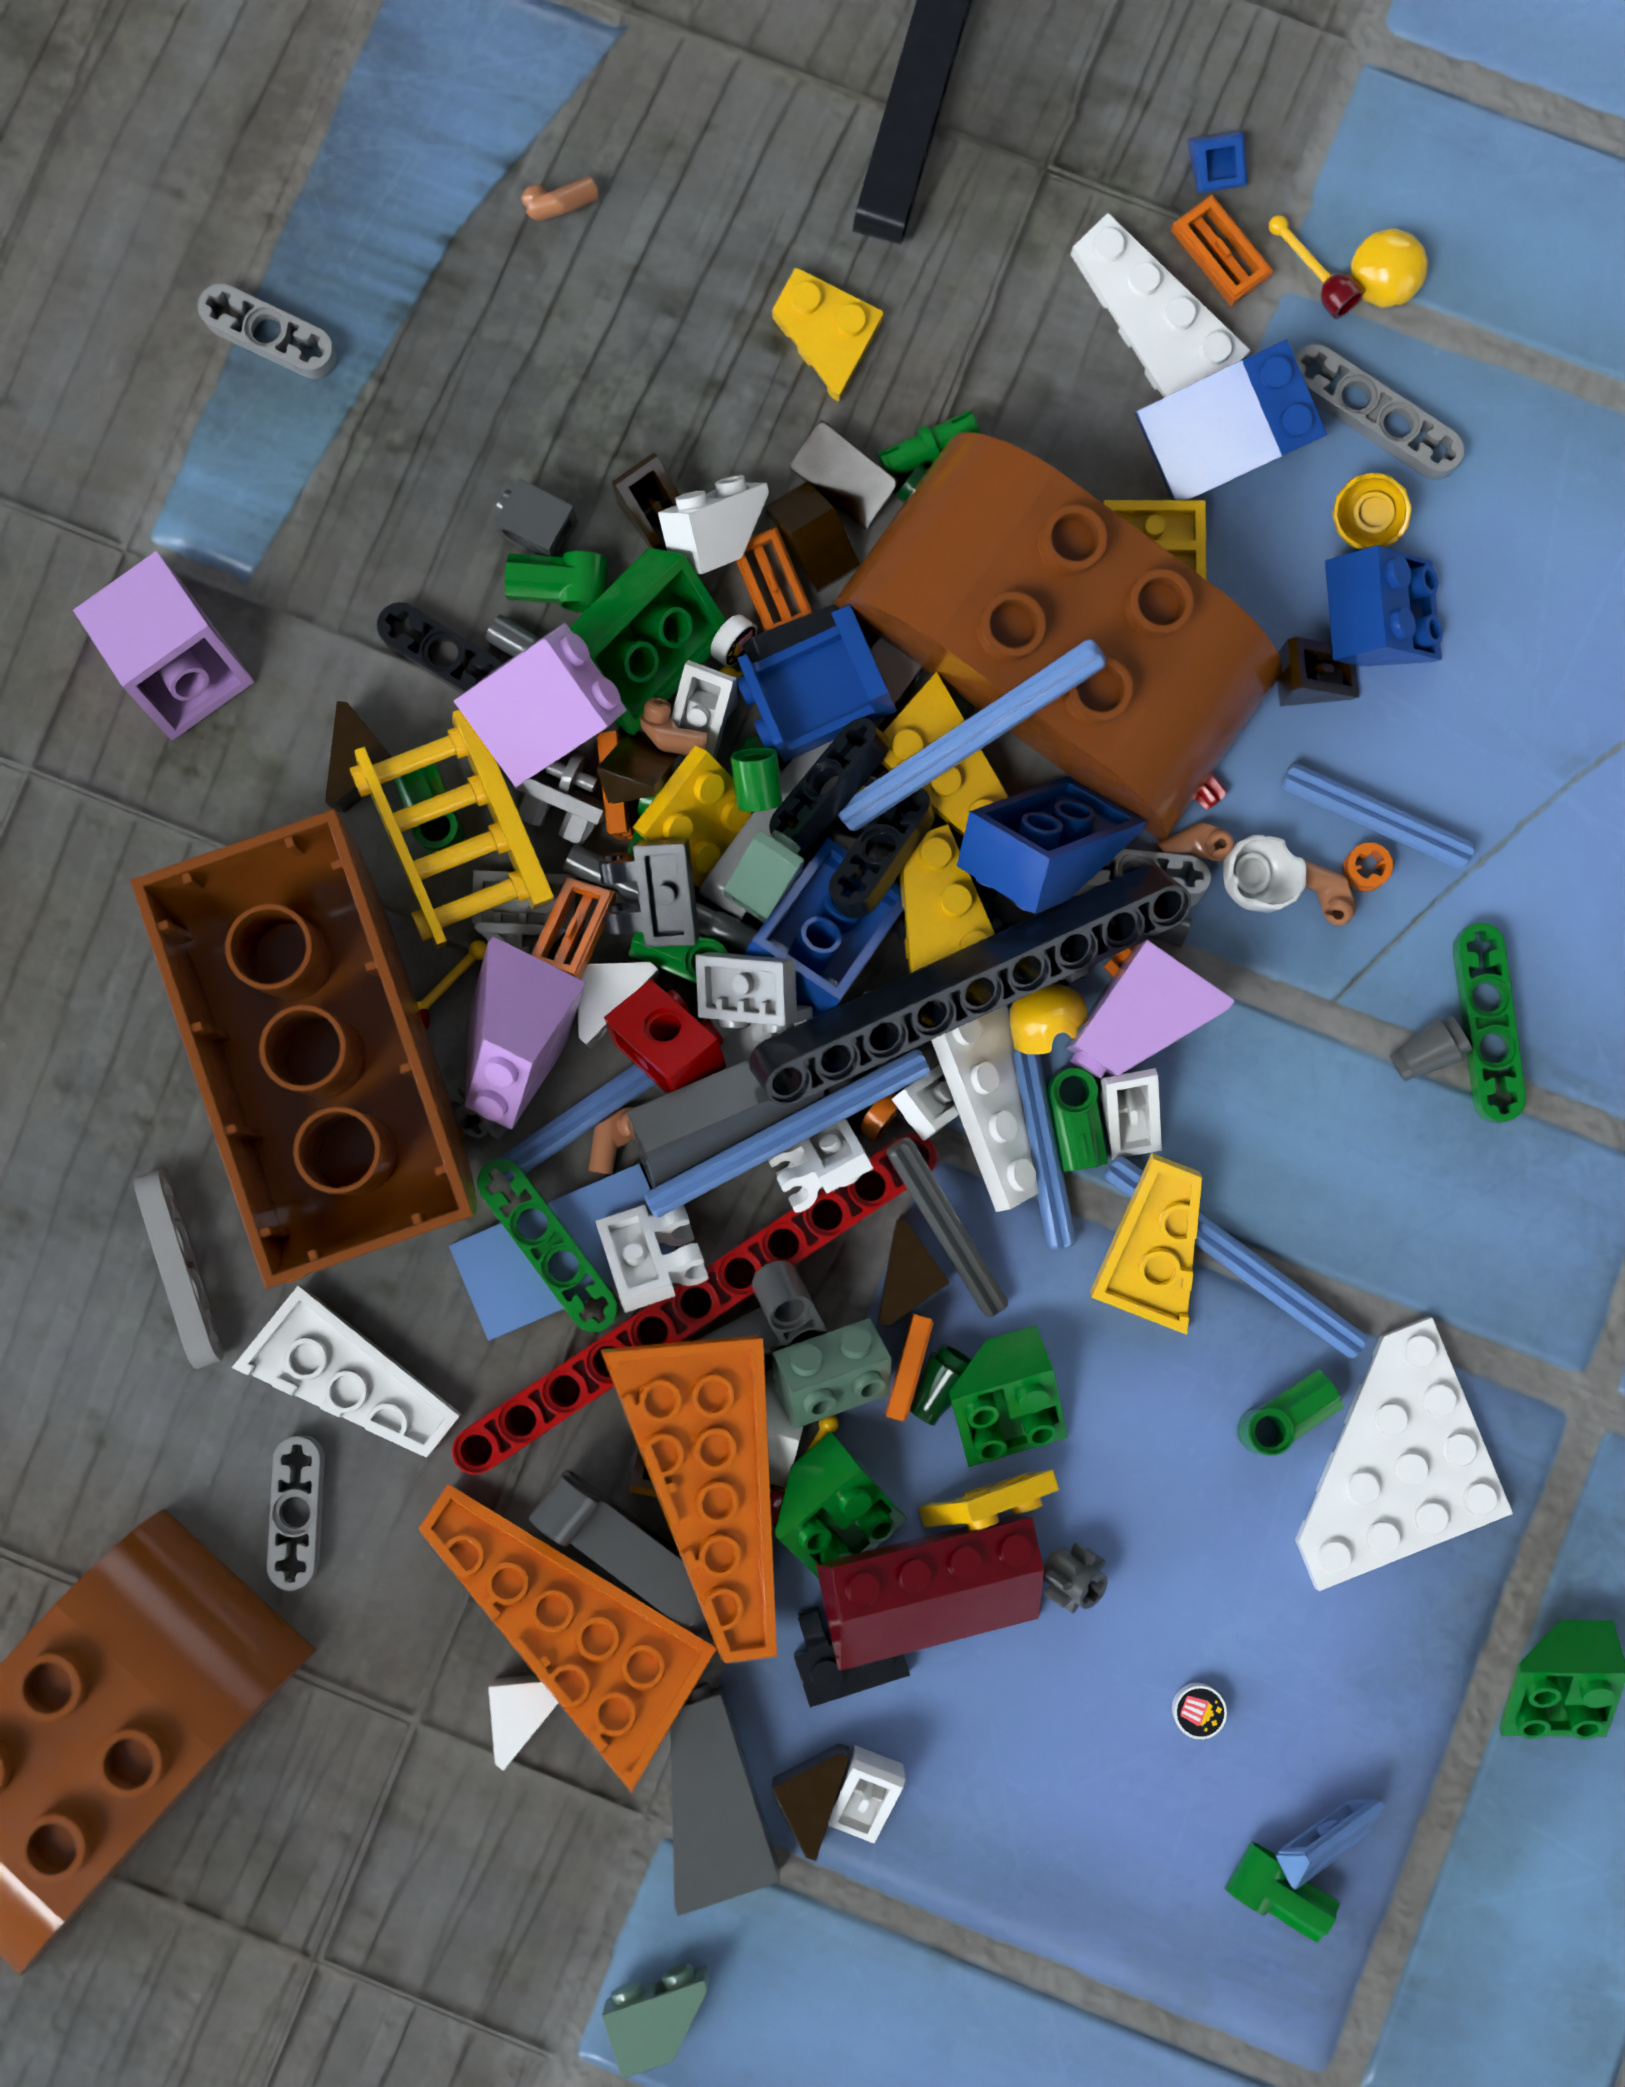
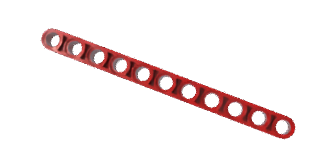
[452,1133,937,1475]

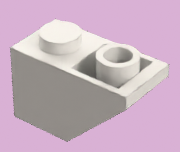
[658,475,769,574]

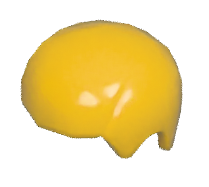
[1351,228,1428,308]
[1332,473,1412,550]
[1009,984,1088,1054]

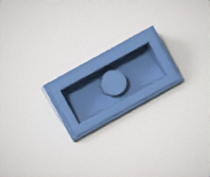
[1275,1799,1385,1889]

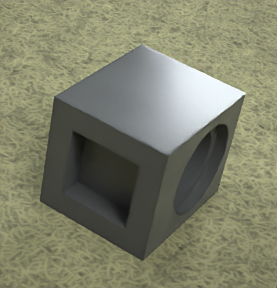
[494,478,578,557]

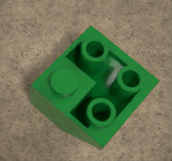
[949,1325,1068,1467]
[775,1432,908,1579]
[1499,1620,1625,1740]

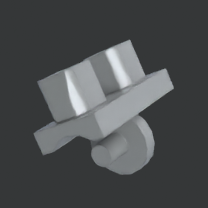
[513,753,606,845]

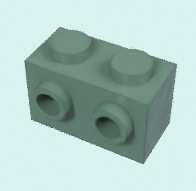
[772,1318,891,1429]

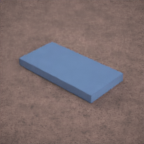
[449,1163,677,1341]

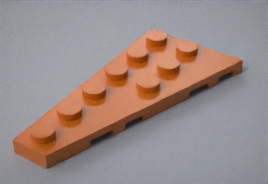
[600,1335,777,1663]

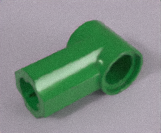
[504,551,608,613]
[731,735,783,812]
[394,763,465,854]
[628,932,729,985]
[1046,1068,1108,1172]
[1237,1369,1345,1456]
[1224,1841,1340,1943]

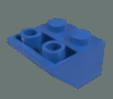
[1325,545,1443,667]

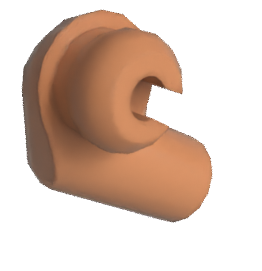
[521,176,599,222]
[640,698,707,755]
[1156,823,1234,862]
[1304,859,1356,926]
[588,1107,634,1175]

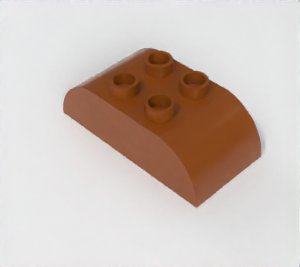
[833,432,1282,841]
[130,809,477,1289]
[0,1509,316,1976]

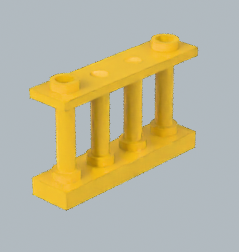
[349,709,554,950]

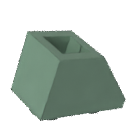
[724,829,804,923]
[602,1964,710,2079]

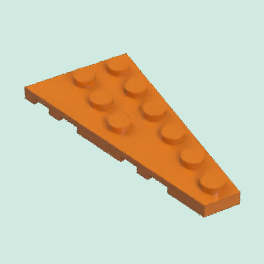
[419,1484,717,1793]

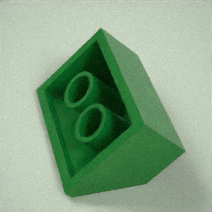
[569,548,726,735]

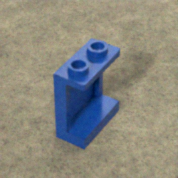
[736,604,897,762]

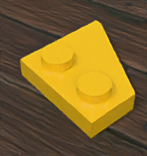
[772,267,884,402]

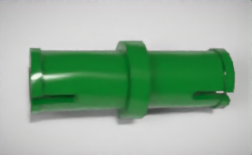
[877,409,981,478]

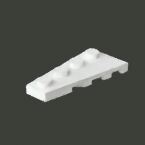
[1071,213,1251,398]
[931,1005,1039,1212]
[232,1285,462,1458]

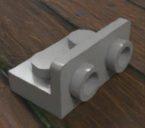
[696,952,813,1033]

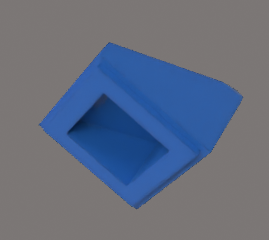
[1188,131,1248,193]

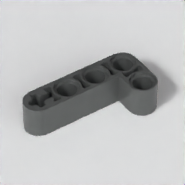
[695,1261,828,1384]
[529,1469,707,1636]

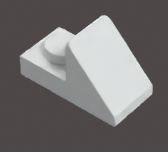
[671,660,739,760]
[892,1064,959,1141]

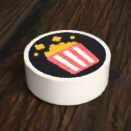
[711,614,757,667]
[1172,1683,1227,1739]

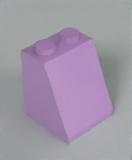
[73,551,255,741]
[454,623,626,787]
[465,936,586,1130]
[1064,940,1235,1079]

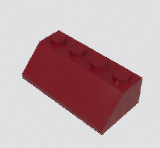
[816,1514,1044,1671]

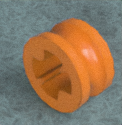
[1342,842,1393,892]

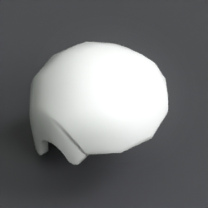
[1222,835,1306,913]

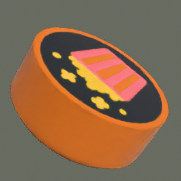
[860,1092,901,1142]

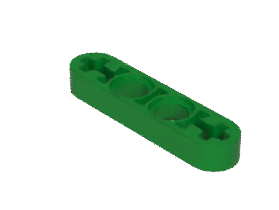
[1453,923,1526,1123]
[477,1159,619,1332]

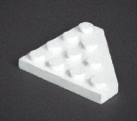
[1295,1317,1513,1591]

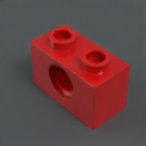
[604,979,727,1094]

